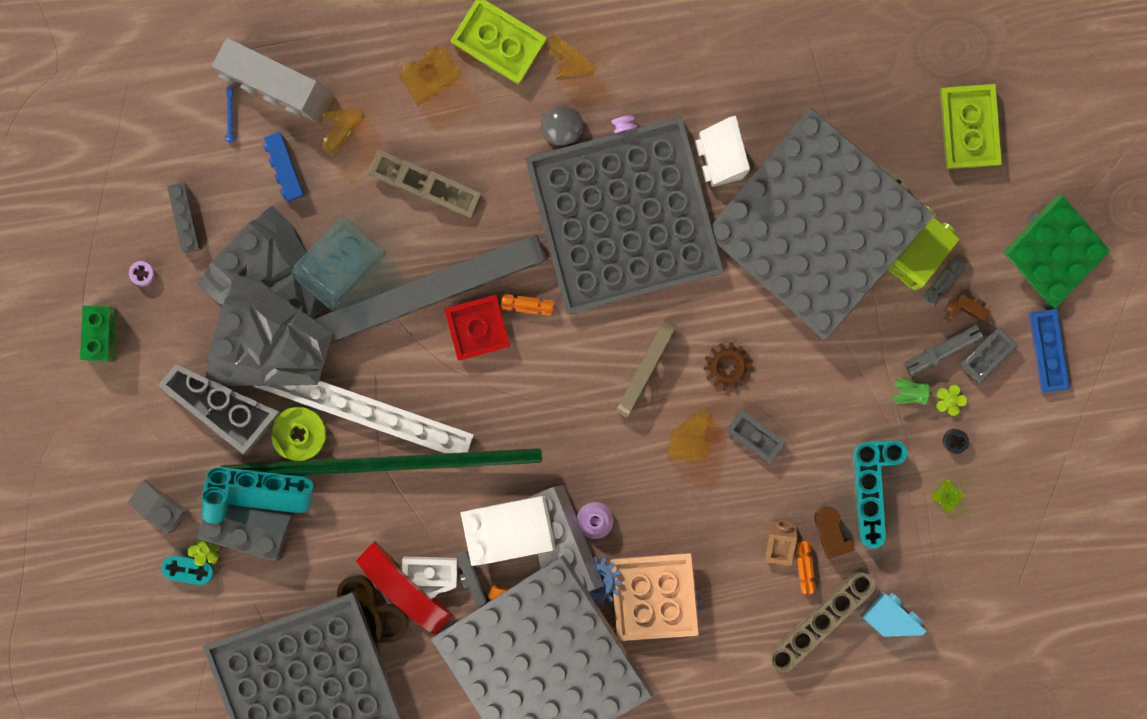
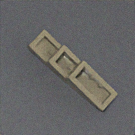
[367,150,481,218]

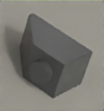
[128,480,189,534]

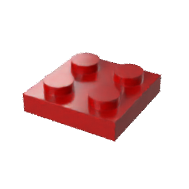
[444,295,510,361]

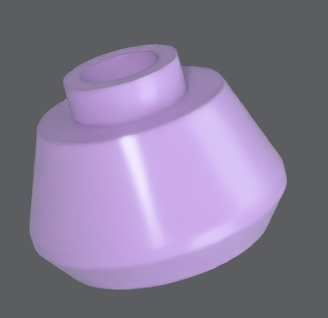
[577,502,614,539]

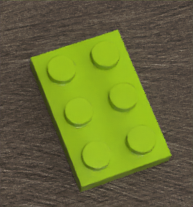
[450,0,547,85]
[940,84,1002,170]

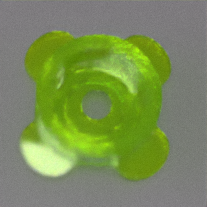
[931,480,964,512]

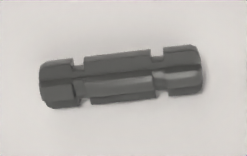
[923,258,965,306]

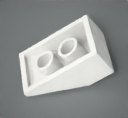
[695,116,750,187]
[461,496,556,566]

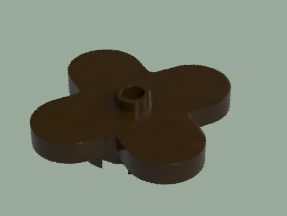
[337,574,409,656]

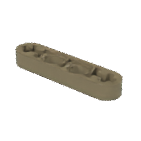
[615,319,677,418]

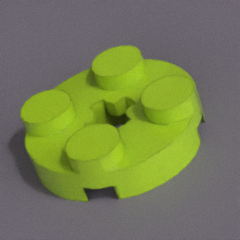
[271,407,327,461]

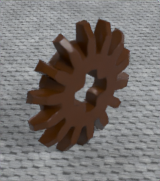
[704,342,752,391]

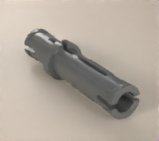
[904,325,983,377]

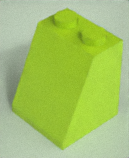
[889,205,959,291]

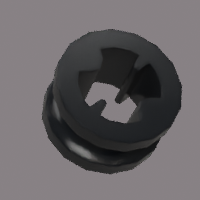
[943,429,969,454]

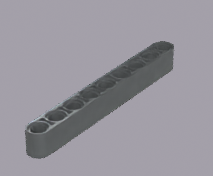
[315,235,547,344]

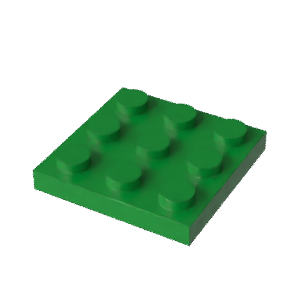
[1002,194,1111,309]

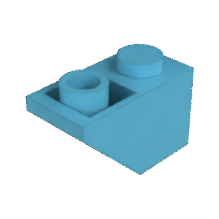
[860,592,926,637]

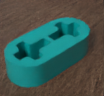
[161,555,215,585]

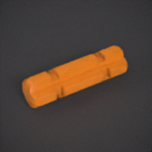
[501,294,554,316]
[795,541,816,594]

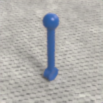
[225,87,236,143]

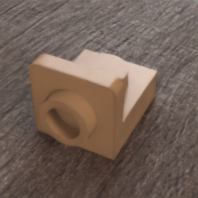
[764,520,797,566]

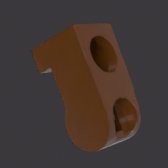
[814,506,855,559]

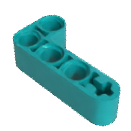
[852,440,907,549]
[202,467,313,524]

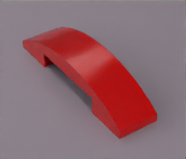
[356,541,453,635]

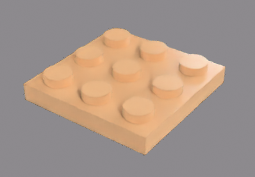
[610,553,700,641]

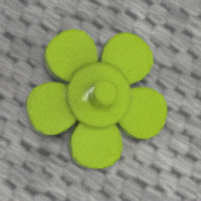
[936,385,967,416]
[188,539,219,566]

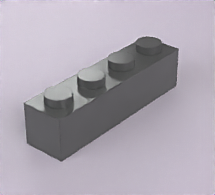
[167,183,201,253]

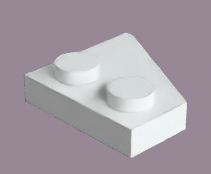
[402,556,458,598]

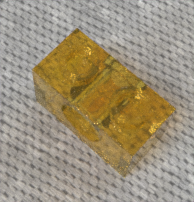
[398,46,463,107]

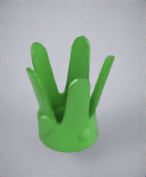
[892,376,935,405]

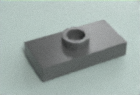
[960,326,1018,384]
[456,551,488,607]

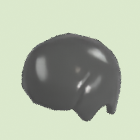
[540,106,584,147]

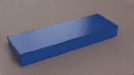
[1029,309,1070,393]

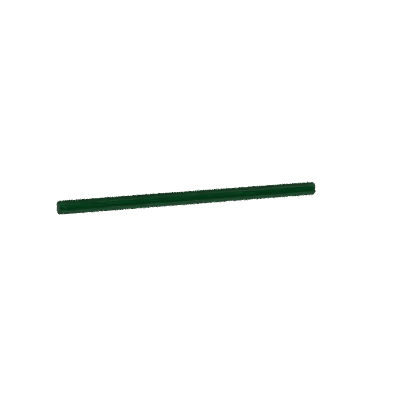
[220,448,542,476]

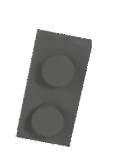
[726,410,786,464]

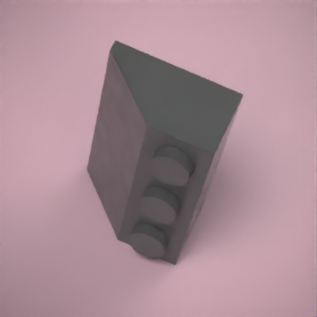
[197,505,294,562]

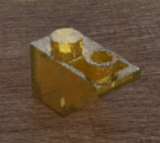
[667,408,712,463]

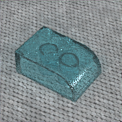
[291,216,386,311]

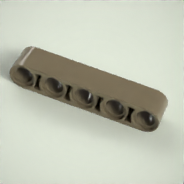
[768,571,875,673]

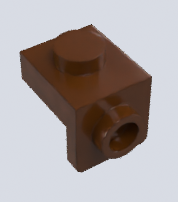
[944,294,991,322]

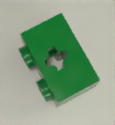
[80,305,117,362]

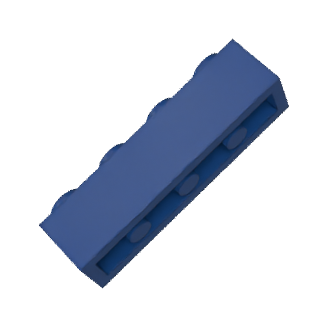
[263,132,305,202]

